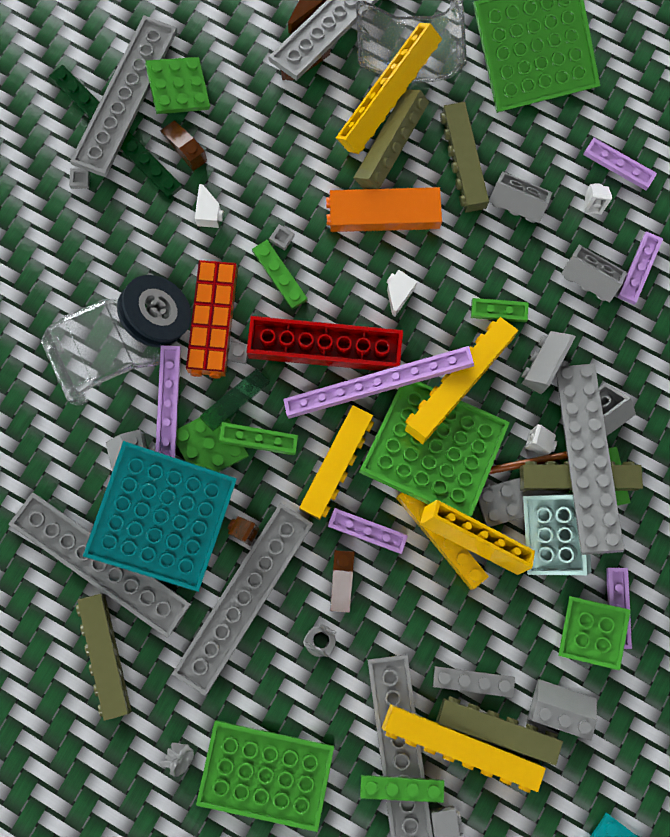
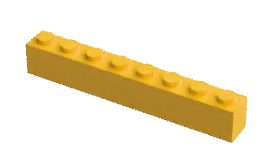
[336,23,442,154]
[405,317,518,444]
[381,704,546,793]

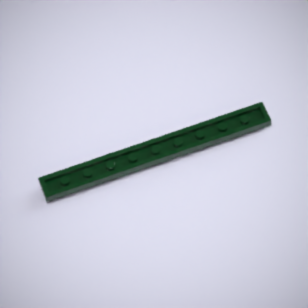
[49,64,183,199]

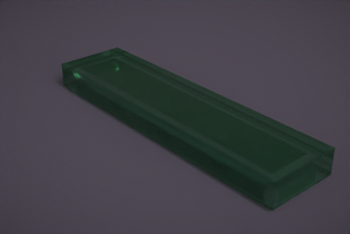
[200,368,270,432]

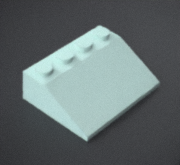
[523,493,592,575]

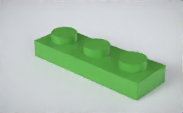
[471,298,529,322]

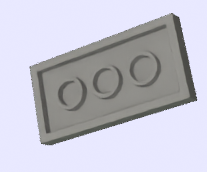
[478,478,557,527]

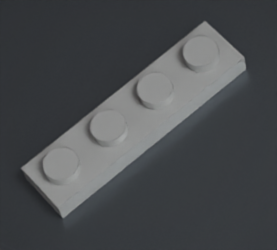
[432,666,515,698]

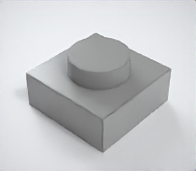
[69,168,90,189]
[269,224,295,251]
[227,341,248,364]

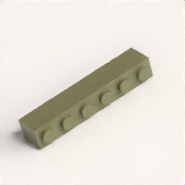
[354,90,429,189]
[440,102,489,213]
[520,461,643,491]
[76,593,132,721]
[436,696,563,766]

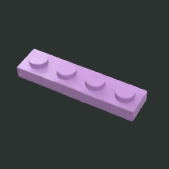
[583,138,657,190]
[617,231,663,305]
[328,508,408,554]
[606,568,632,649]

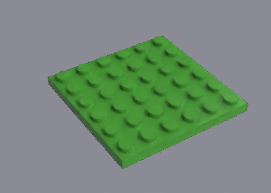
[473,0,600,113]
[359,382,510,517]

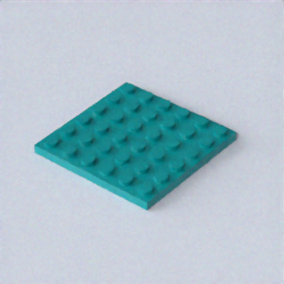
[83,441,237,592]

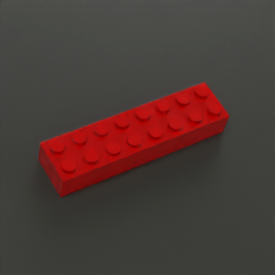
[246,316,403,371]

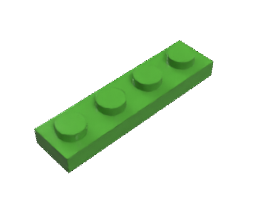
[252,240,308,310]
[218,422,298,455]
[360,775,444,803]

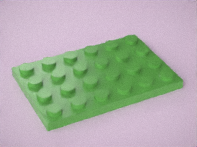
[196,720,334,832]

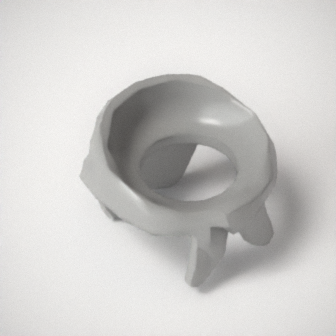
[303,623,337,657]
[160,743,194,777]

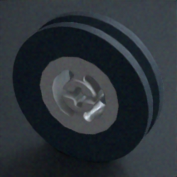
[117,275,191,348]

